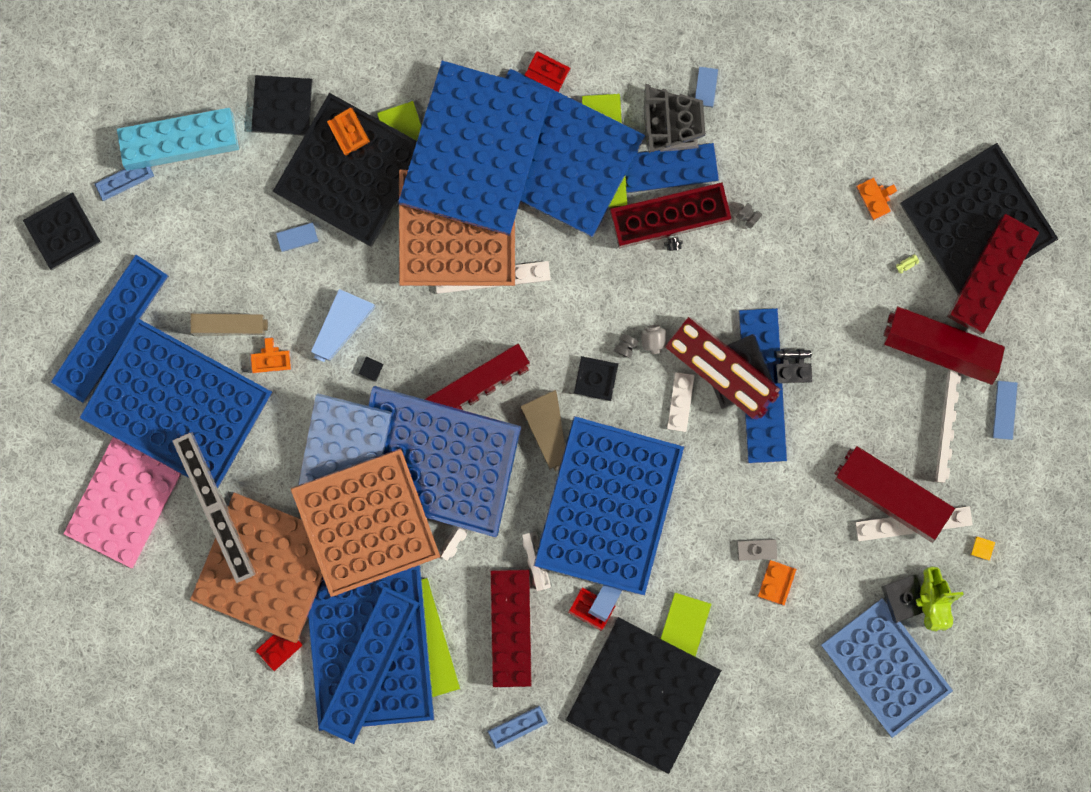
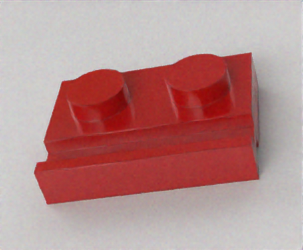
[524,51,571,92]
[568,587,616,631]
[256,634,303,672]

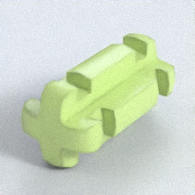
[896,255,919,274]

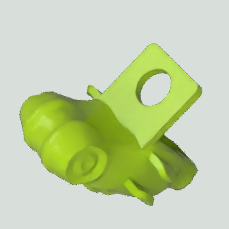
[916,566,964,632]

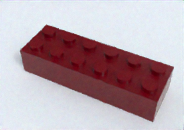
[610,182,732,249]
[947,214,1039,335]
[424,343,531,410]
[491,570,532,687]

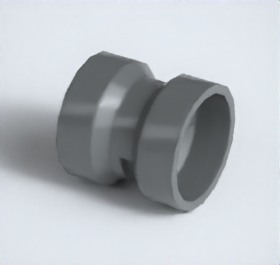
[736,203,763,229]
[614,333,638,359]

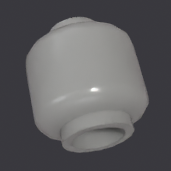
[641,325,667,354]

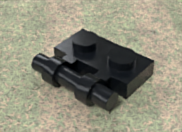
[773,348,812,384]

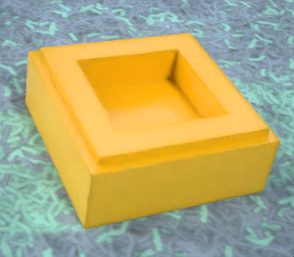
[970,536,995,561]

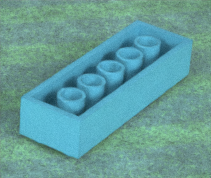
[117,108,239,170]

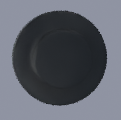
[664,237,683,251]

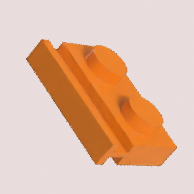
[327,108,370,155]
[758,560,797,605]

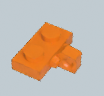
[856,178,897,221]
[251,337,291,373]

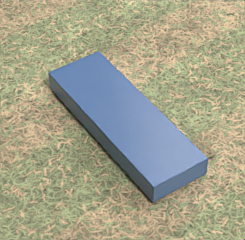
[95,166,154,201]
[993,381,1018,440]
[488,706,548,749]

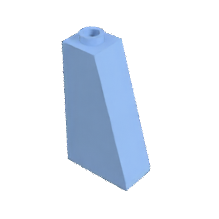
[311,289,375,362]

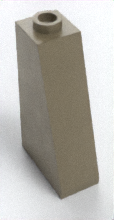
[191,314,268,336]
[520,390,565,471]

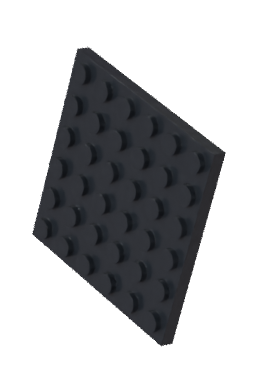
[272,93,417,247]
[899,143,1058,295]
[566,617,722,774]

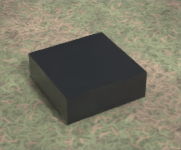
[358,356,384,382]

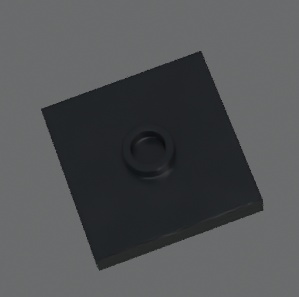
[574,356,619,401]
[881,574,923,623]

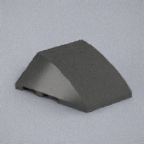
[644,83,706,153]

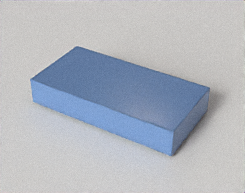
[695,67,718,108]
[276,223,319,252]
[588,585,622,622]

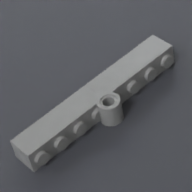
[173,432,256,583]

